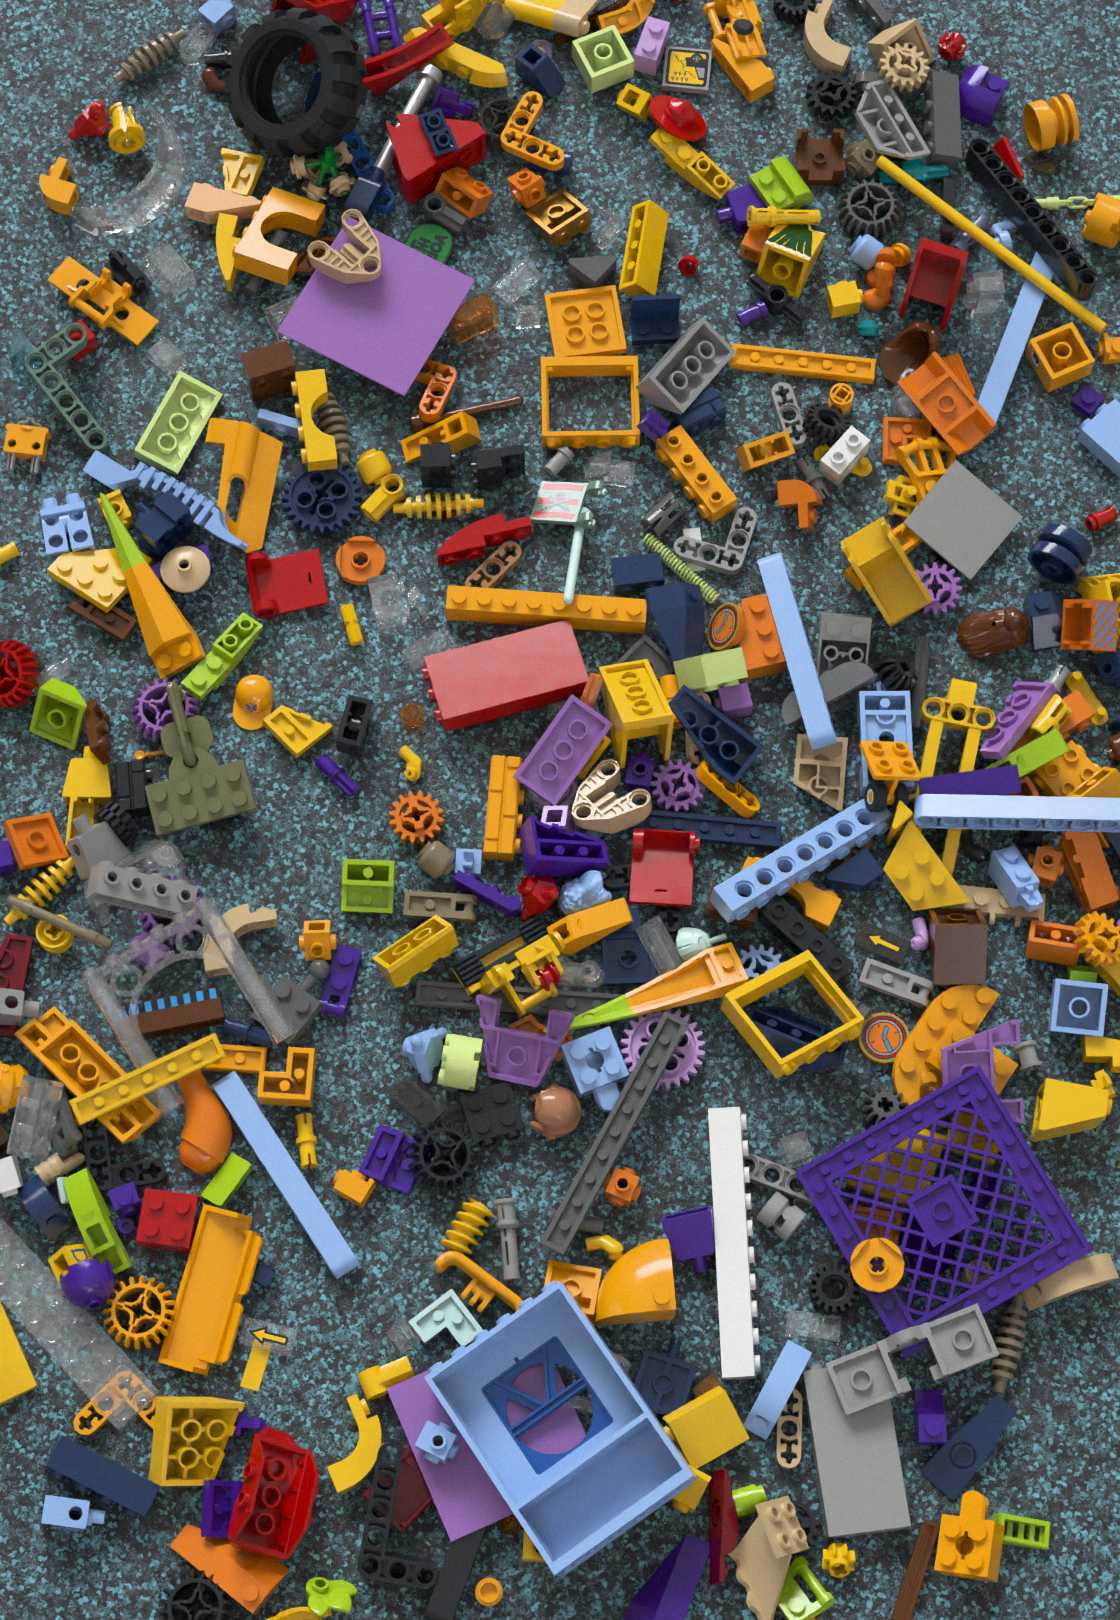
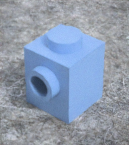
[198,0,236,37]

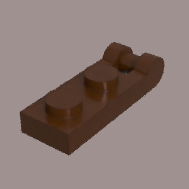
[67,594,138,643]
[85,699,113,765]

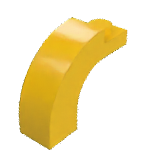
[327,1394,383,1496]

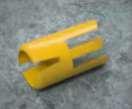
[1029,694,1073,739]

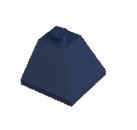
[1022,591,1071,652]

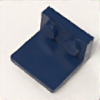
[630,293,680,345]

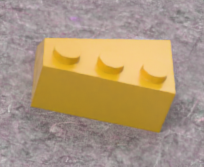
[149,1396,245,1486]

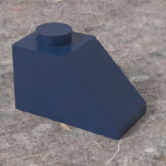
[823,848,885,893]

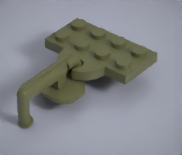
[145,682,257,837]

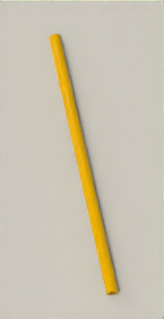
[875,155,1107,334]

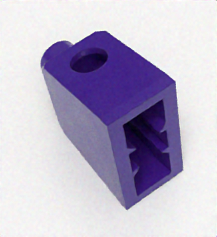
[715,183,774,233]
[661,1205,715,1272]

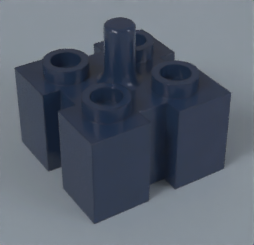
[133,490,195,561]

